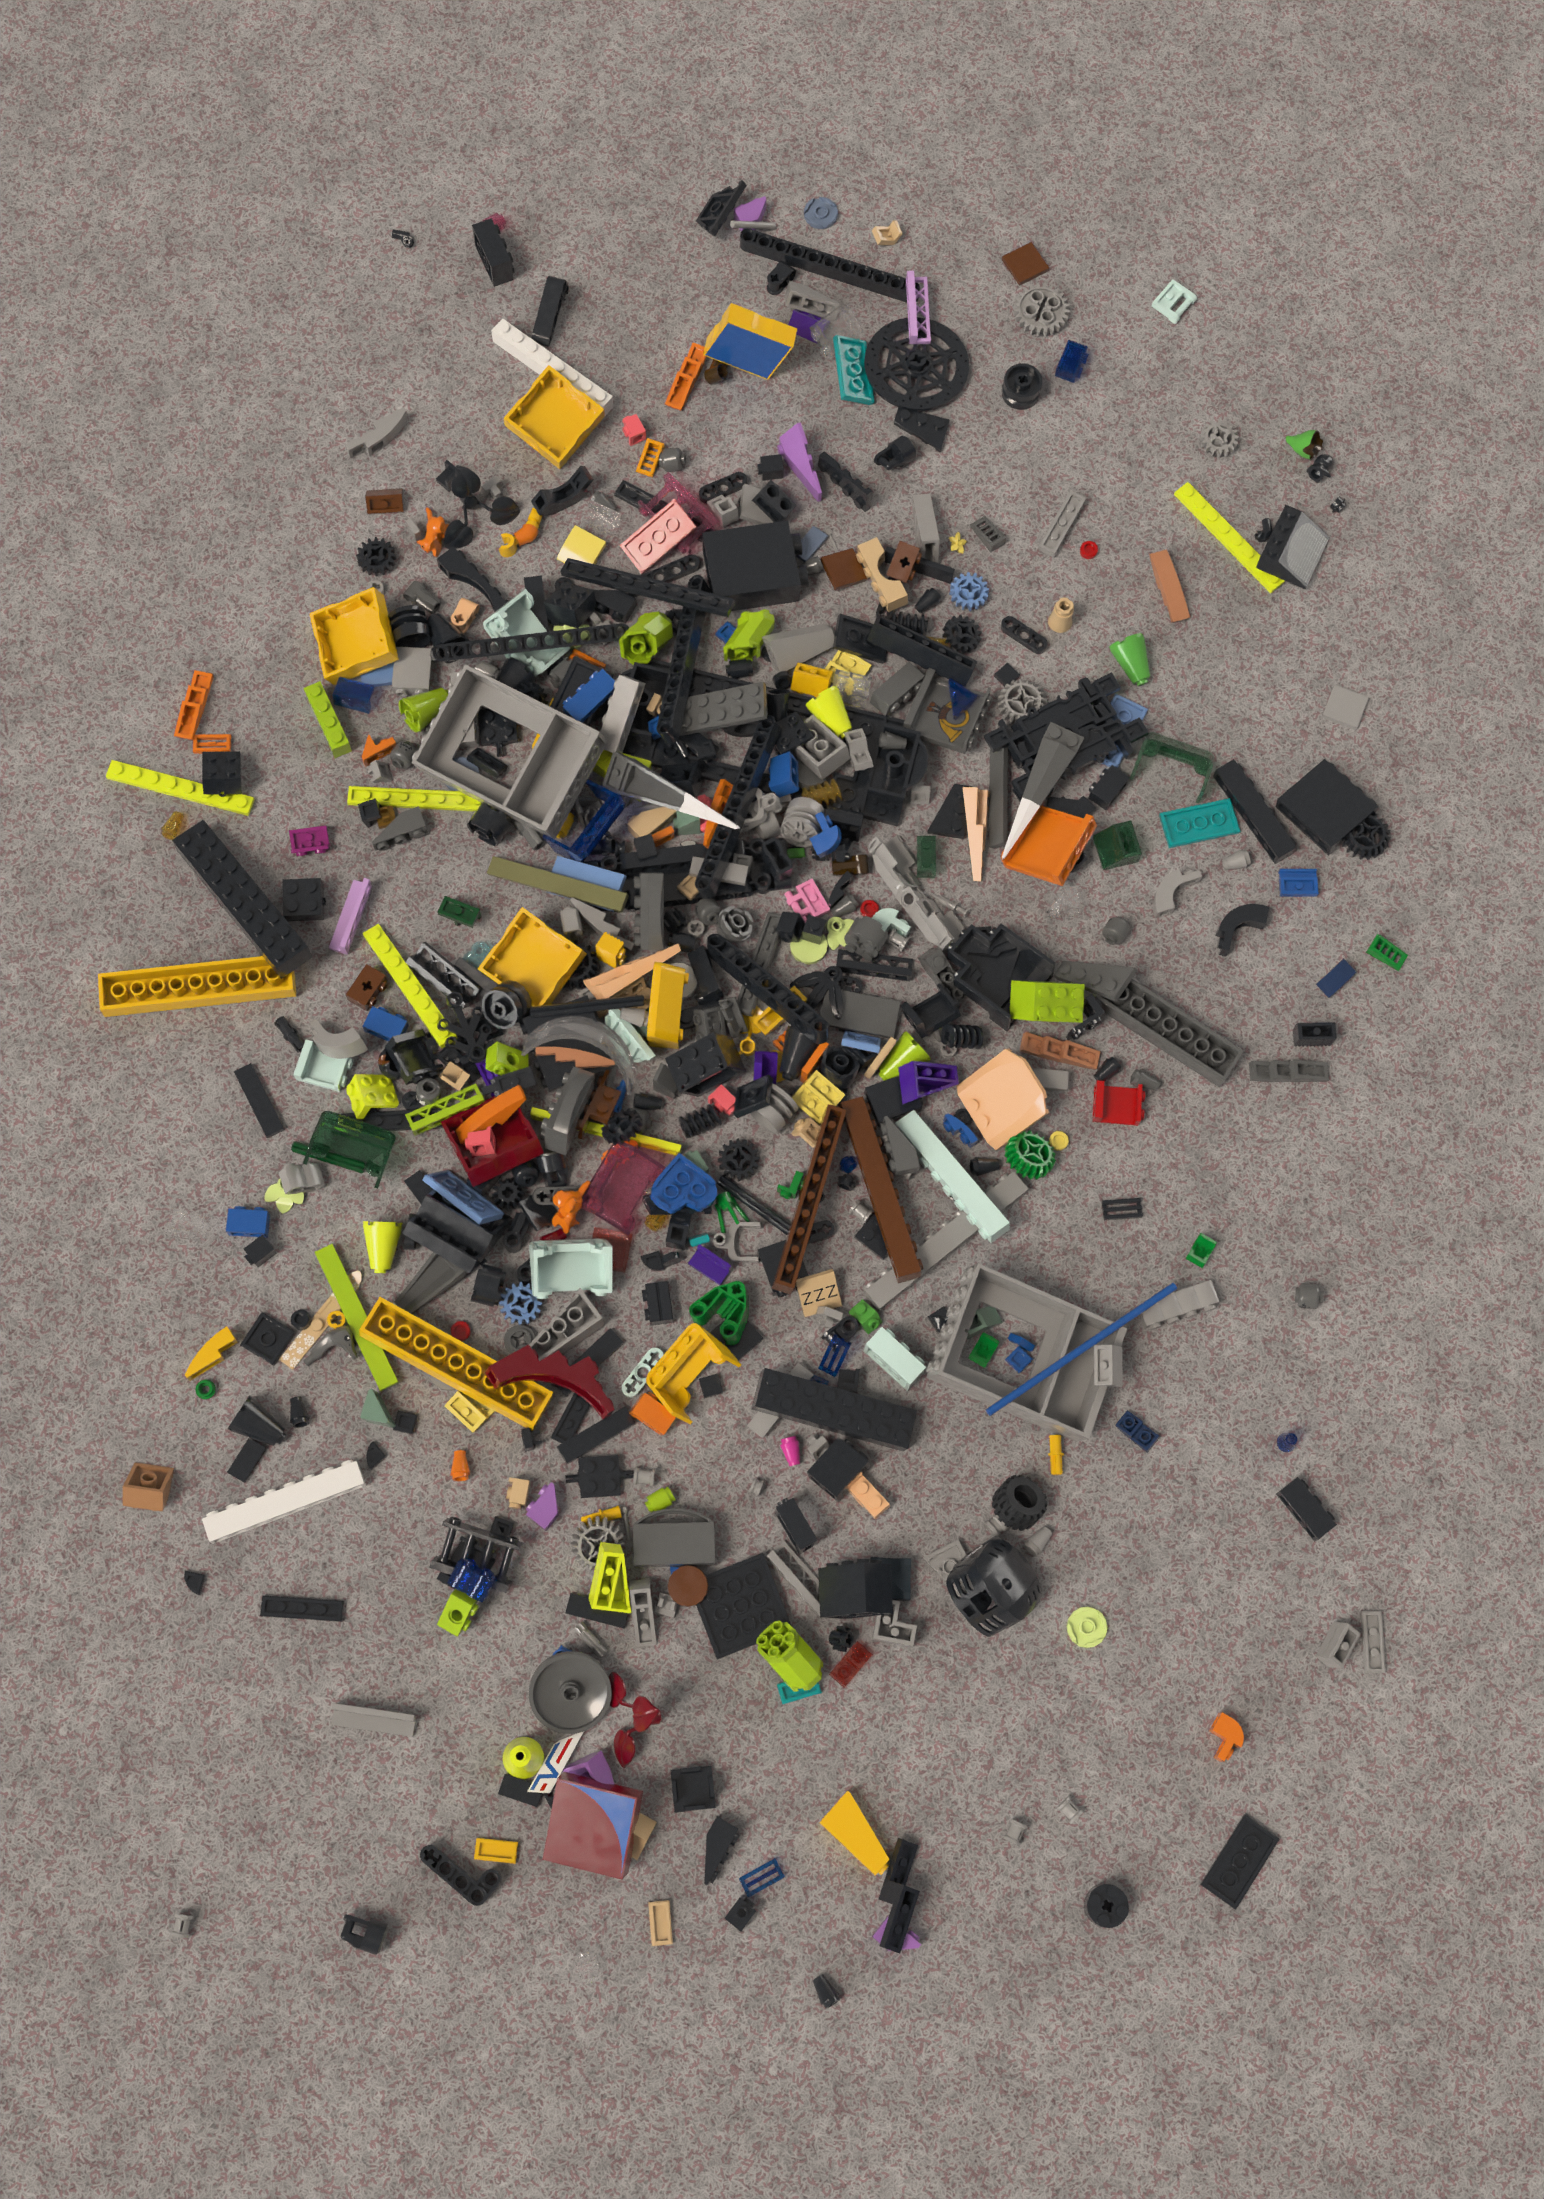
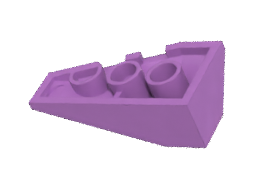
[777,422,822,502]
[560,1751,614,1784]

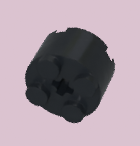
[467,802,511,846]
[818,1046,860,1091]
[470,1263,506,1307]
[1084,1884,1129,1928]

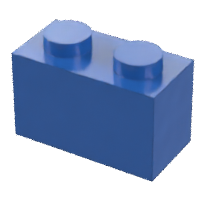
[769,752,799,798]
[362,1006,409,1041]
[226,1206,270,1238]

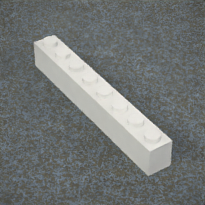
[491,319,613,416]
[202,1460,366,1544]

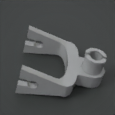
[741,788,783,833]
[713,1222,761,1263]

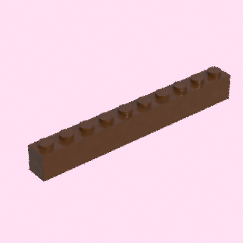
[841,1096,923,1284]
[772,1104,846,1294]

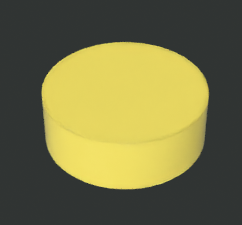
[1049,1131,1069,1151]

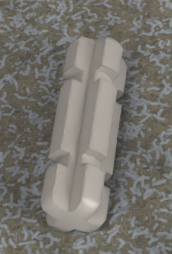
[574,1622,607,1658]

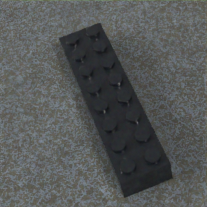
[751,1368,917,1451]

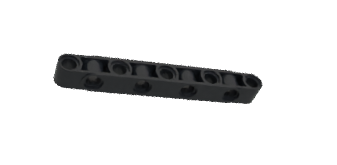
[707,934,829,1044]

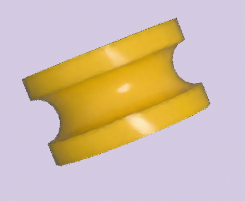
[327,1311,345,1328]

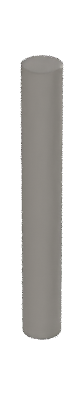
[730,220,776,230]

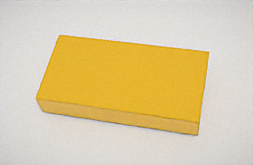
[474,1838,518,1864]

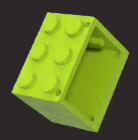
[1010,980,1085,1023]

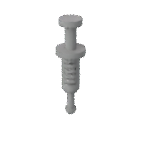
[929,892,970,918]

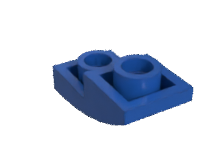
[943,1114,978,1148]

